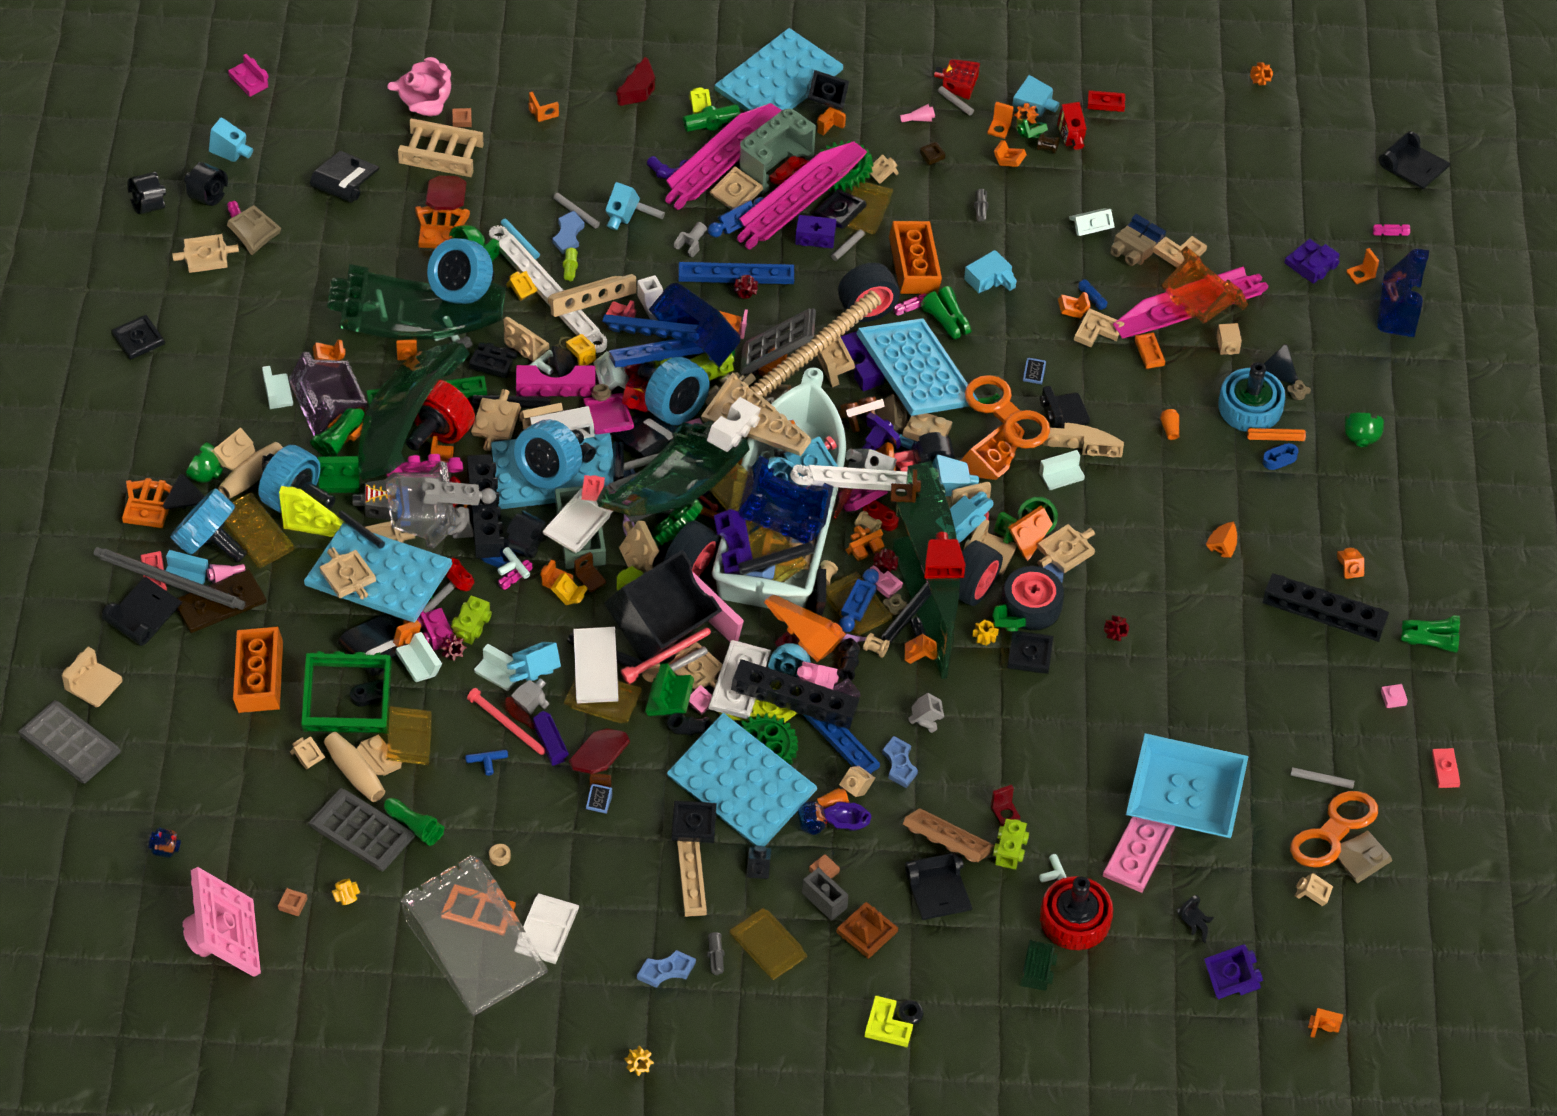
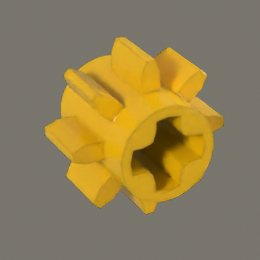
[972,620,999,646]
[332,879,360,905]
[624,1046,654,1076]

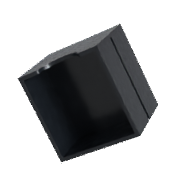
[604,550,722,662]

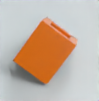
[431,436,454,463]

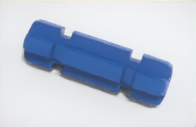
[1078,279,1107,310]

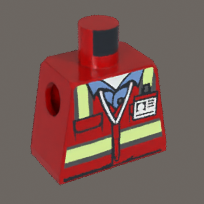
[1057,102,1086,150]

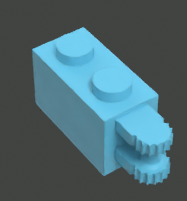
[935,491,994,543]
[507,642,561,682]

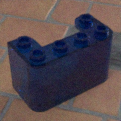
[648,283,741,368]
[739,456,834,543]

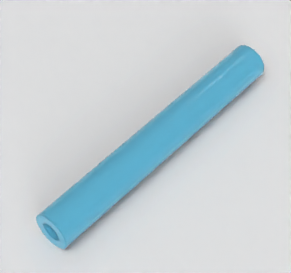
[500,218,540,259]

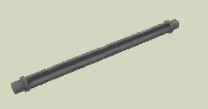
[94,547,245,610]

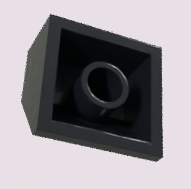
[805,70,849,110]

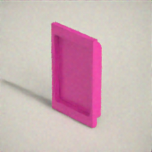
[583,393,634,434]

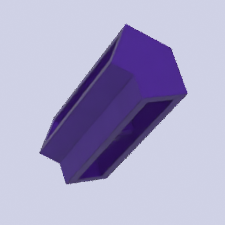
[533,711,569,766]

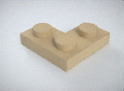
[1153,236,1207,272]
[1074,308,1125,348]

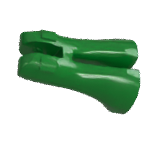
[920,286,972,340]
[310,408,365,457]
[1401,615,1460,653]
[384,798,444,846]

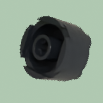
[184,162,228,206]
[127,171,166,214]
[912,432,956,473]
[504,511,547,559]

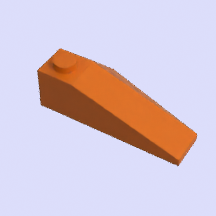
[960,422,1025,480]
[764,595,846,662]

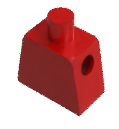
[924,532,965,579]

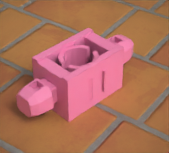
[797,661,839,689]

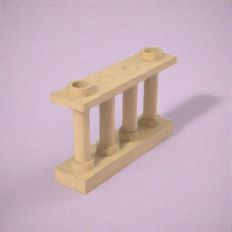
[398,118,484,177]

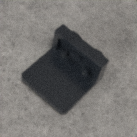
[1040,386,1090,429]

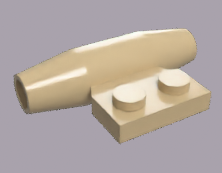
[212,428,283,499]
[324,732,402,802]

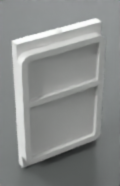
[543,488,614,553]
[514,893,579,964]

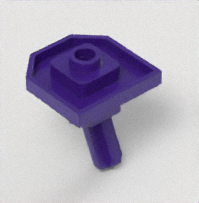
[862,412,901,451]

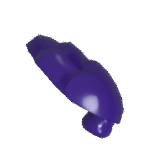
[822,802,871,831]

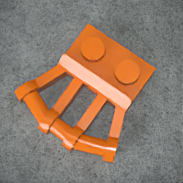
[415,206,470,249]
[122,478,173,528]

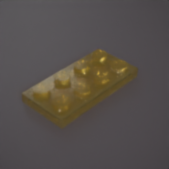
[225,493,294,569]

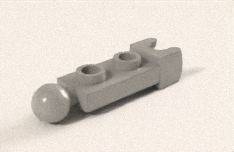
[421,478,496,506]

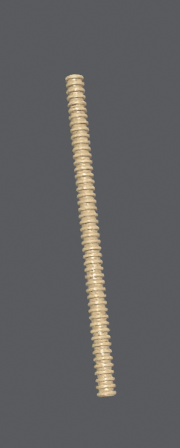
[651,290,881,480]

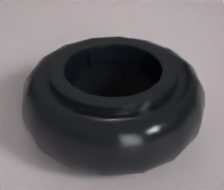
[896,1000,924,1025]

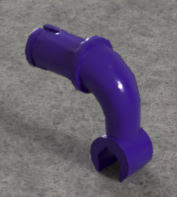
[647,156,688,179]

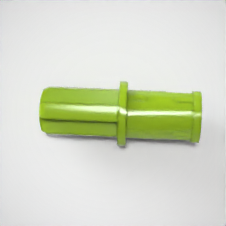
[563,247,578,281]

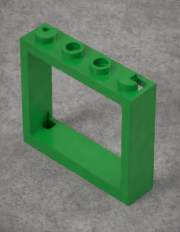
[302,651,392,734]

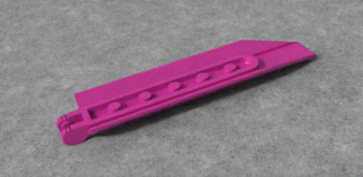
[665,103,782,210]
[737,141,867,250]
[1113,267,1268,339]

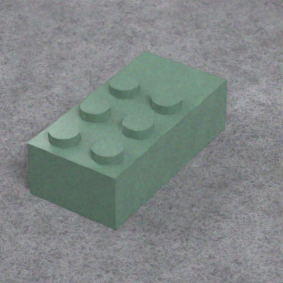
[555,486,606,569]

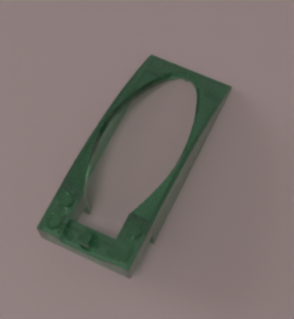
[892,461,960,679]

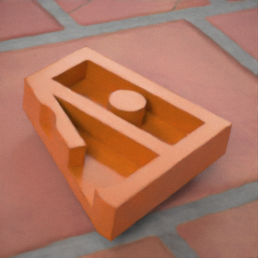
[1008,506,1052,561]

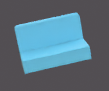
[165,550,209,584]

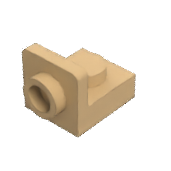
[869,155,899,184]
[290,736,325,770]
[1295,873,1333,906]

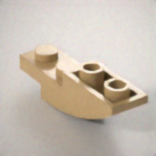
[1043,423,1124,457]

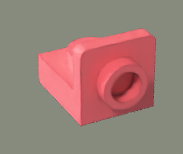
[606,300,636,318]
[894,450,921,473]
[582,475,605,502]

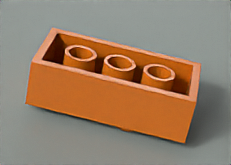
[889,221,942,294]
[233,627,283,713]

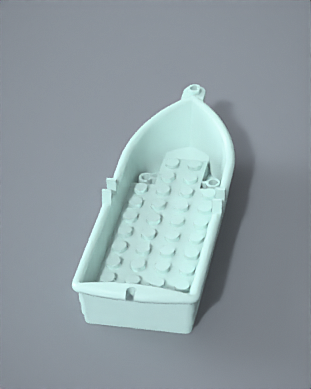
[712,368,846,608]

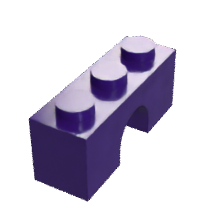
[841,331,884,391]
[714,509,753,575]

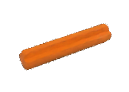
[1247,428,1306,441]

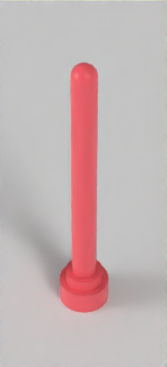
[621,628,711,685]

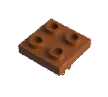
[837,396,885,433]
[837,902,898,959]

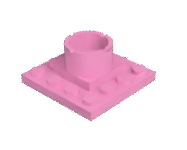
[183,867,261,977]

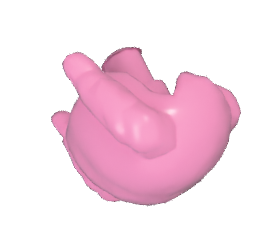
[387,57,451,117]

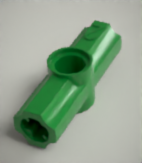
[683,104,740,132]

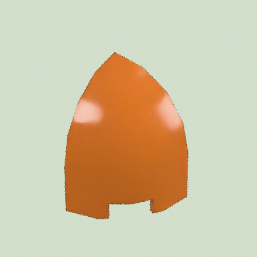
[1206,521,1237,558]

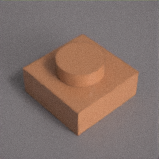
[453,108,472,127]
[809,854,840,878]
[278,888,307,916]

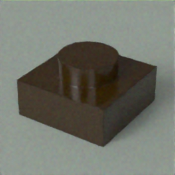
[920,142,946,165]

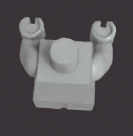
[445,506,473,538]
[511,678,549,715]
[908,693,944,733]

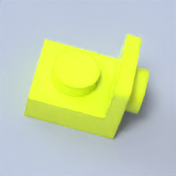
[689,88,711,114]

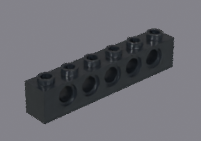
[467,455,504,558]
[1262,573,1389,642]
[731,659,860,729]

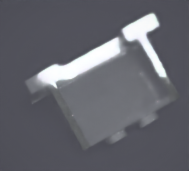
[385,461,456,549]

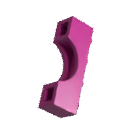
[516,365,595,397]

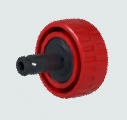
[406,378,475,451]
[1040,876,1113,950]

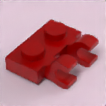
[769,156,809,185]

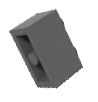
[802,868,848,921]

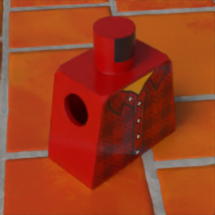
[934,59,980,100]
[622,375,649,412]

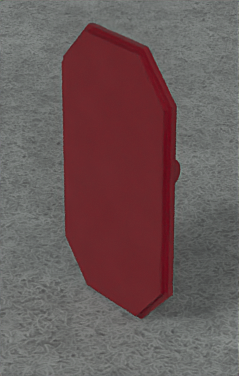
[426,176,467,210]
[569,728,630,774]

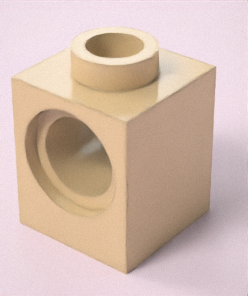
[1216,323,1242,355]
[839,766,875,797]

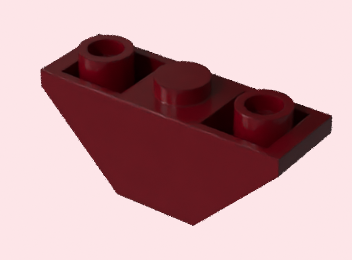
[616,57,655,106]

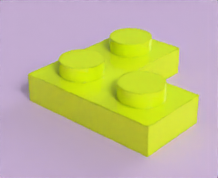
[865,996,913,1047]

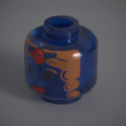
[798,801,827,835]
[148,828,181,858]

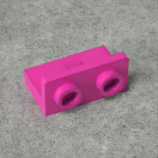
[228,54,269,97]
[838,488,888,512]
[417,608,454,651]

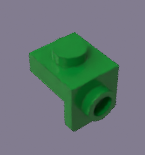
[1016,118,1048,138]
[994,512,1018,544]
[993,604,1026,631]

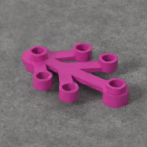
[384,454,463,477]

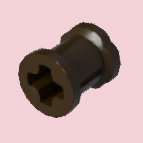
[1037,133,1060,154]

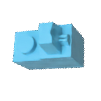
[964,250,1017,293]

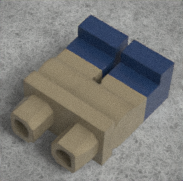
[1110,214,1166,266]

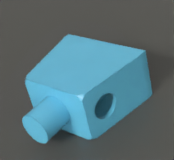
[1013,75,1059,117]
[209,118,253,162]
[606,182,640,231]
[930,455,979,496]

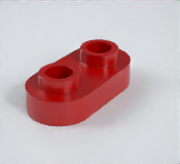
[863,500,899,531]
[446,558,474,591]

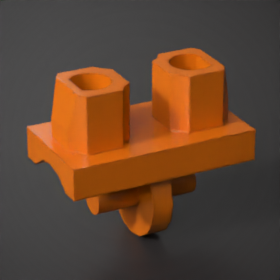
[846,525,885,561]

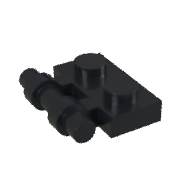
[469,342,517,378]

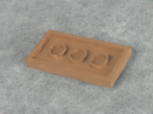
[903,808,995,862]

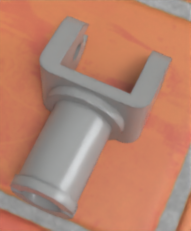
[674,222,707,257]

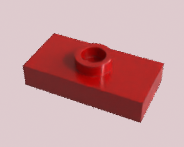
[1087,91,1125,112]

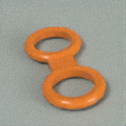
[965,375,1050,449]
[1290,791,1378,867]

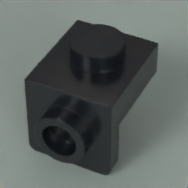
[748,846,771,879]

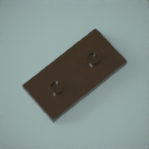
[177,569,267,633]

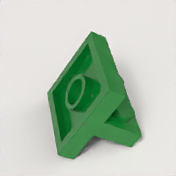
[318,456,360,493]
[645,663,694,716]

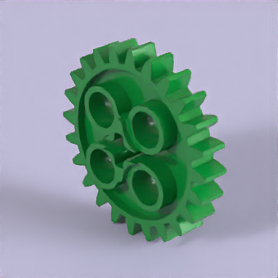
[816,140,873,192]
[651,499,703,547]
[741,713,798,765]

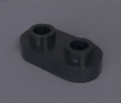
[350,680,392,707]

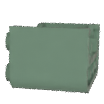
[739,109,816,195]

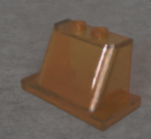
[1162,246,1248,323]

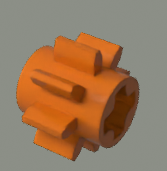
[1250,62,1273,85]
[1014,103,1039,125]

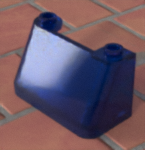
[1377,249,1429,337]

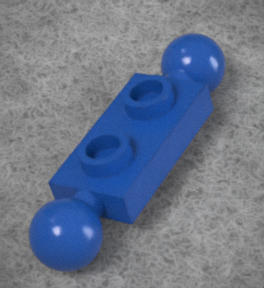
[708,197,764,237]
[839,568,879,632]

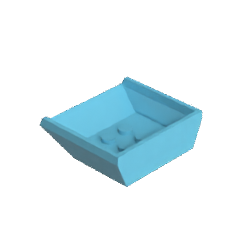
[1126,733,1248,838]

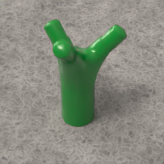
[978,393,1000,404]

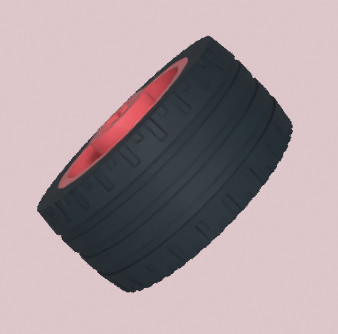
[838,263,900,322]
[664,520,721,578]
[946,540,1003,606]
[1002,566,1064,631]

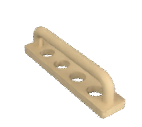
[548,274,636,317]

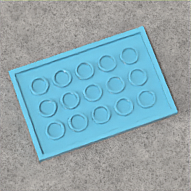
[714,28,843,112]
[856,318,978,416]
[491,433,614,509]
[304,523,452,623]
[667,713,817,847]

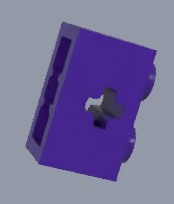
[796,215,836,248]

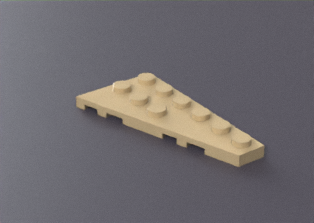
[701,372,811,456]

